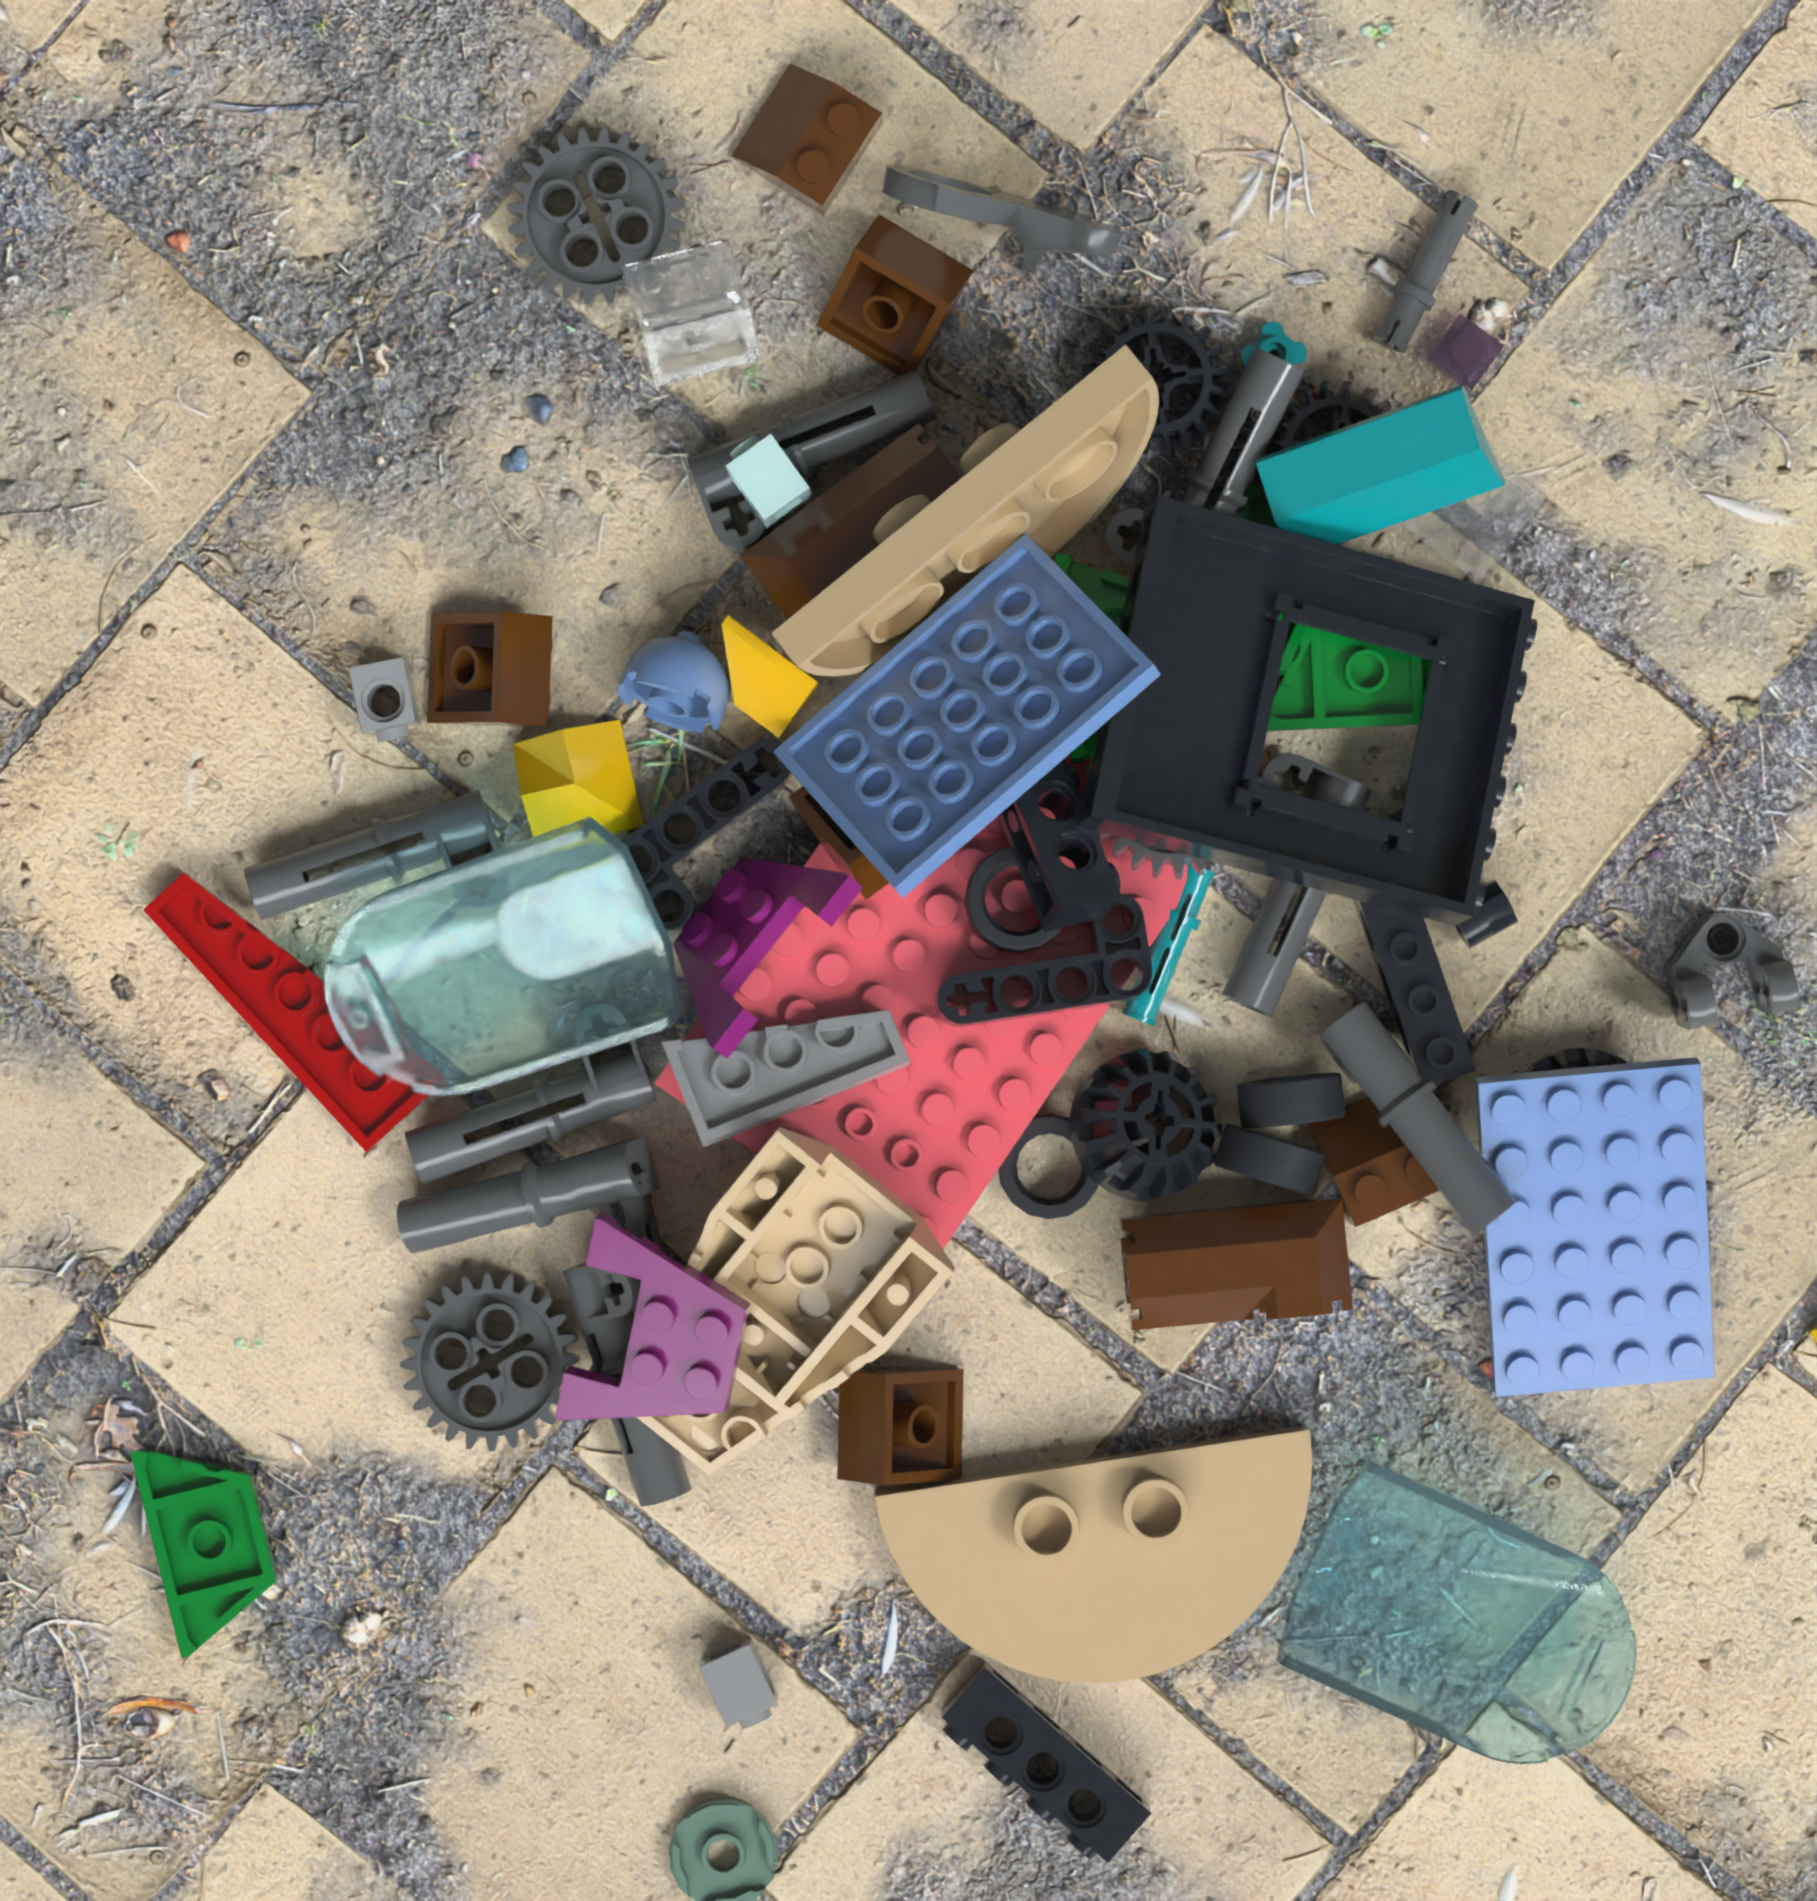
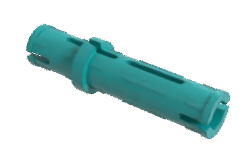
[1122,863,1215,1026]

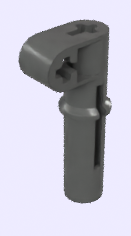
[1106,347,1305,566]
[687,369,937,555]
[1222,753,1372,1017]
[244,789,509,920]
[1321,1002,1517,1235]
[405,1005,657,1184]
[397,1135,661,1253]
[562,1262,692,1507]

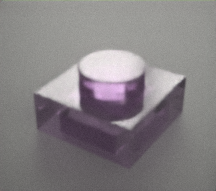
[1426,314,1505,392]

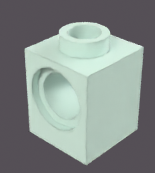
[725,434,812,528]

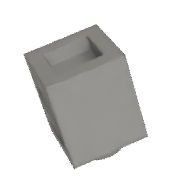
[349,657,421,743]
[699,1637,778,1729]

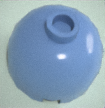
[617,631,731,733]

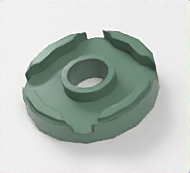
[669,1798,778,1901]

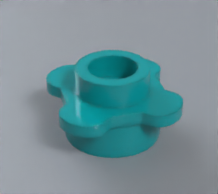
[1241,322,1307,367]

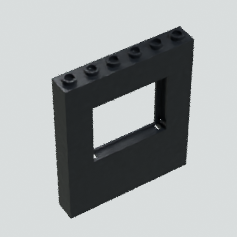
[1077,496,1537,926]

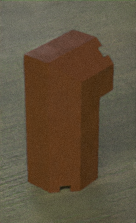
[740,423,962,620]
[1120,1197,1353,1330]

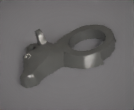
[882,165,1123,273]

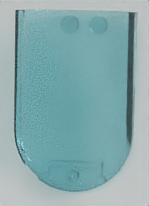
[324,816,681,1096]
[1276,1458,1637,1764]

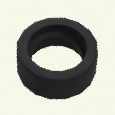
[964,847,1061,953]
[1237,1072,1345,1128]
[998,1113,1098,1219]
[1214,1124,1325,1195]

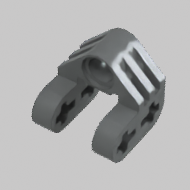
[1664,912,1800,1030]

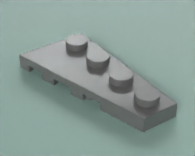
[661,1010,910,1148]

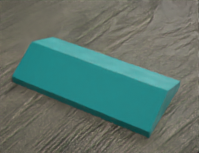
[1256,384,1505,545]

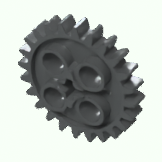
[507,126,686,308]
[400,1271,580,1451]

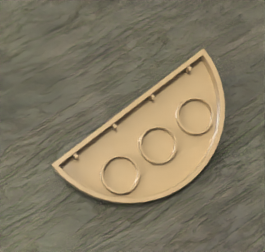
[771,344,1159,676]
[874,1425,1312,1683]

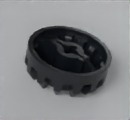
[1070,1048,1222,1201]

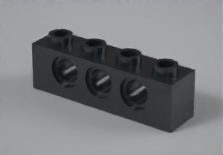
[998,758,1121,932]
[1353,899,1476,1084]
[941,1660,1152,1863]

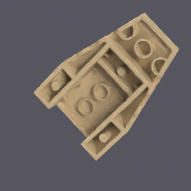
[637,1127,955,1476]

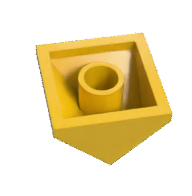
[722,615,819,738]
[513,720,644,851]

